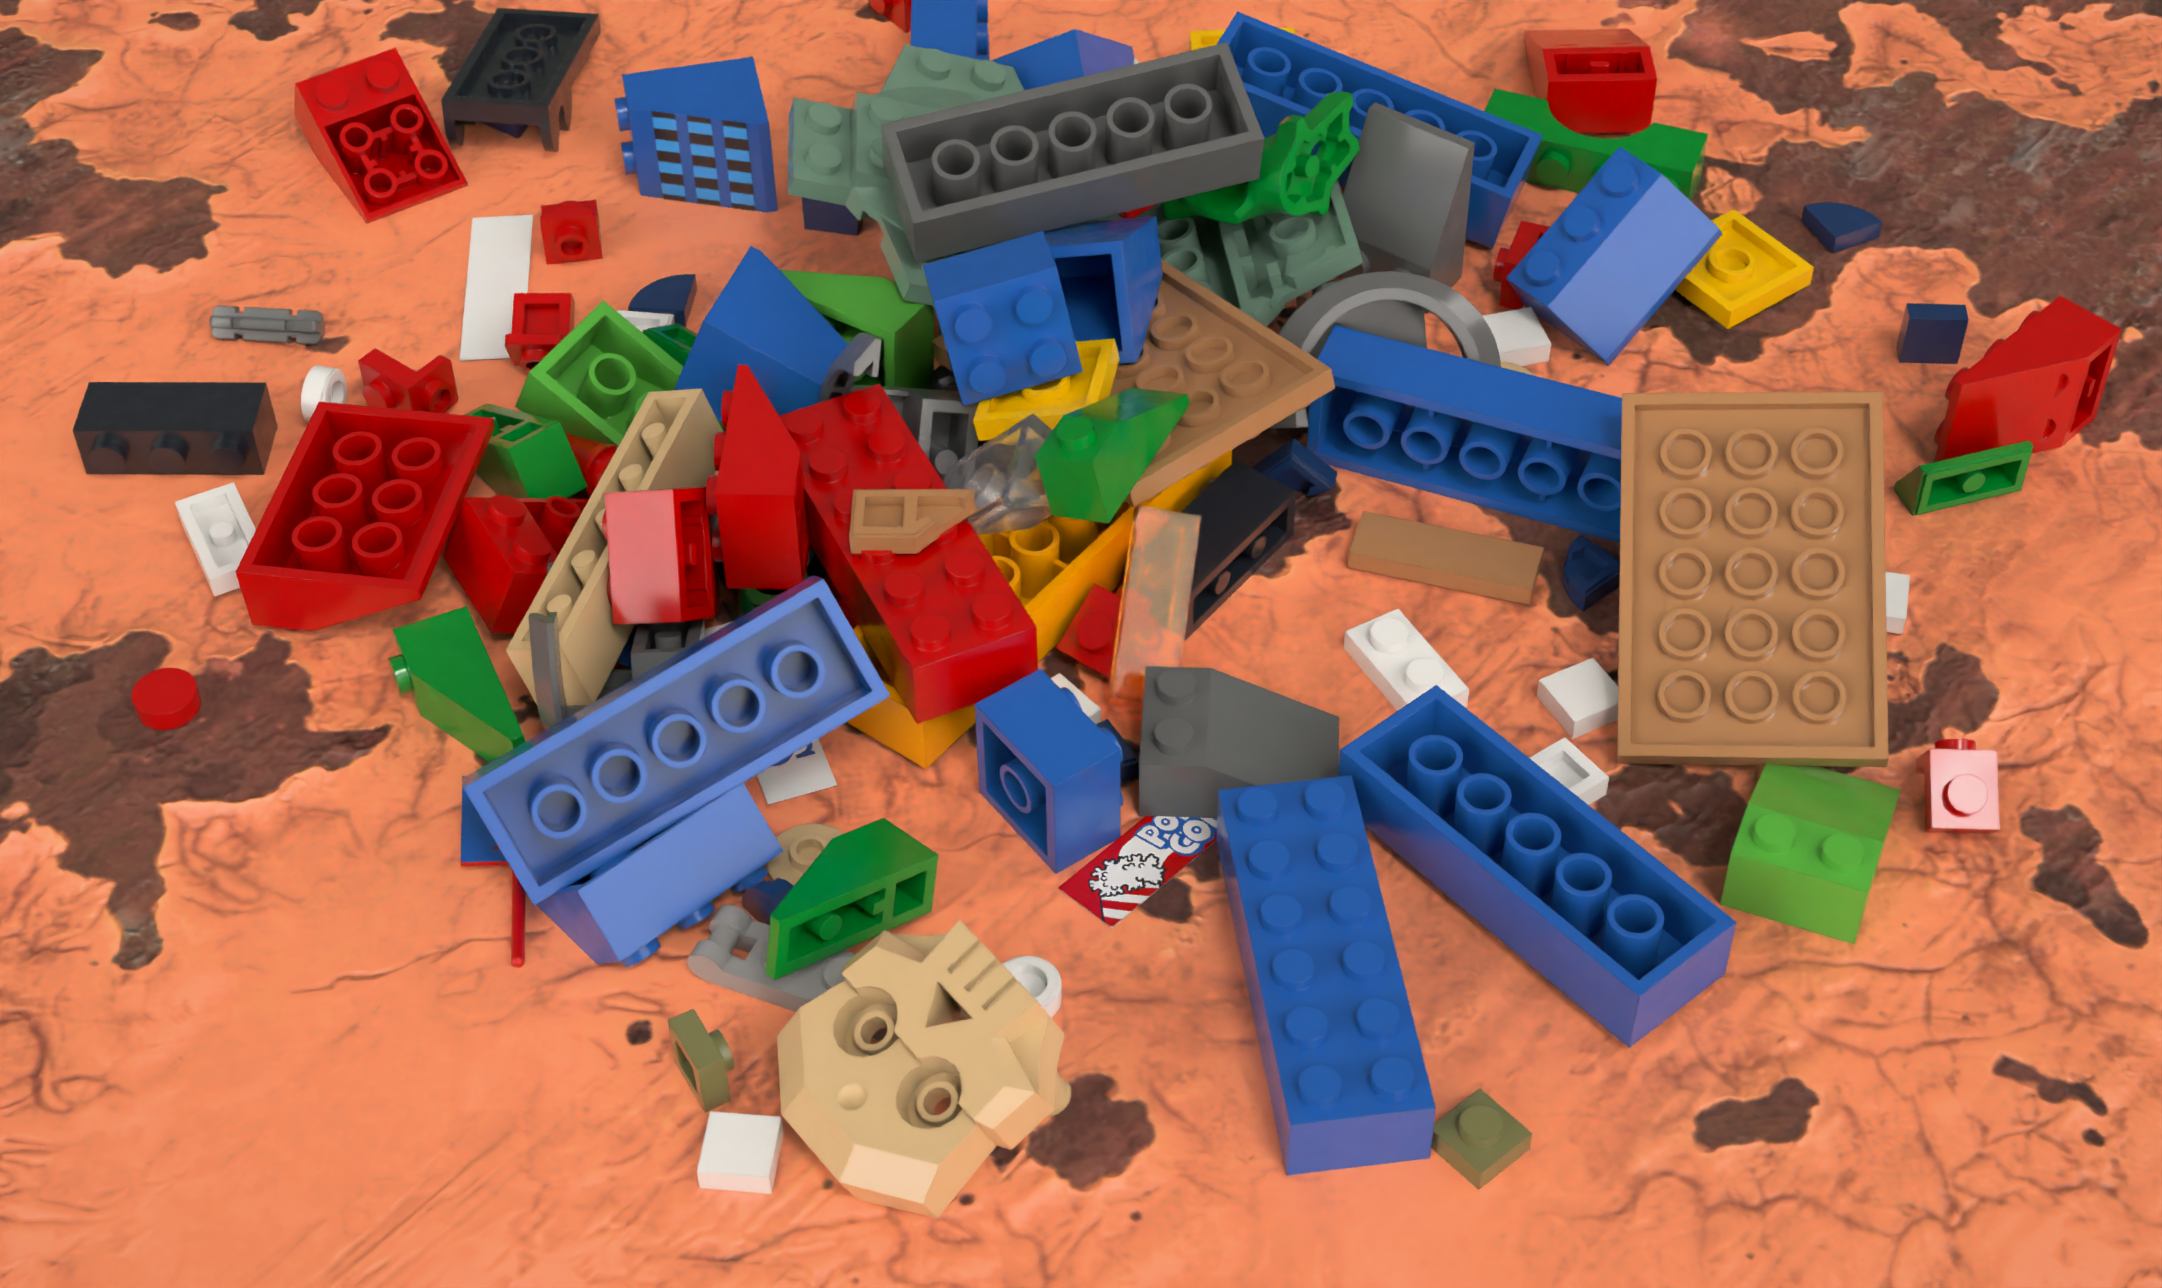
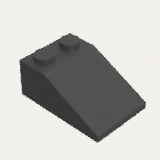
[1339,102,1475,314]
[1139,666,1339,818]

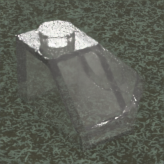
[944,414,1059,535]

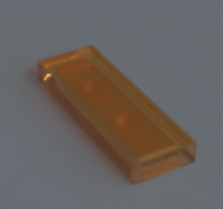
[1108,505,1201,703]

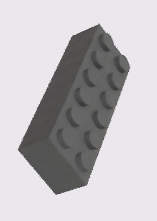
[881,42,1264,263]

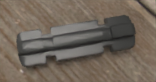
[210,305,325,345]

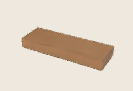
[1347,511,1544,605]

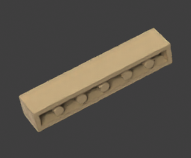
[505,388,723,706]

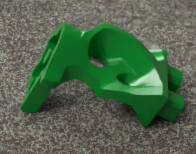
[1161,91,1360,224]

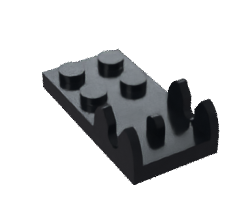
[441,8,601,152]

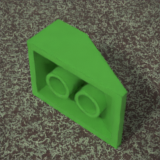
[780,270,934,389]
[515,301,726,445]
[1720,763,1901,944]

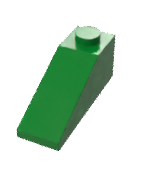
[1035,388,1190,523]
[465,403,588,499]
[388,606,525,762]
[766,818,938,980]

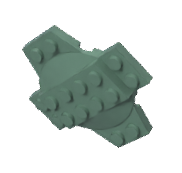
[788,44,1122,306]
[1135,181,1363,326]

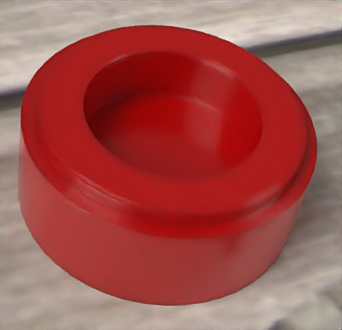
[131,668,201,730]

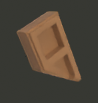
[849,489,975,554]

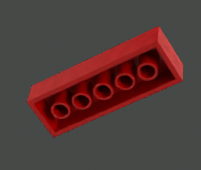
[779,384,1038,724]

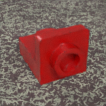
[540,200,603,265]

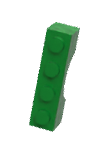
[1484,89,1708,202]

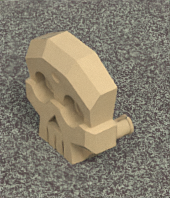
[777,919,1071,1218]

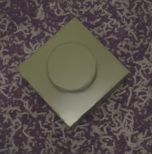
[668,1008,735,1113]
[1431,1088,1532,1190]

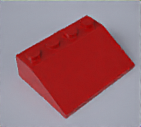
[235,402,495,631]

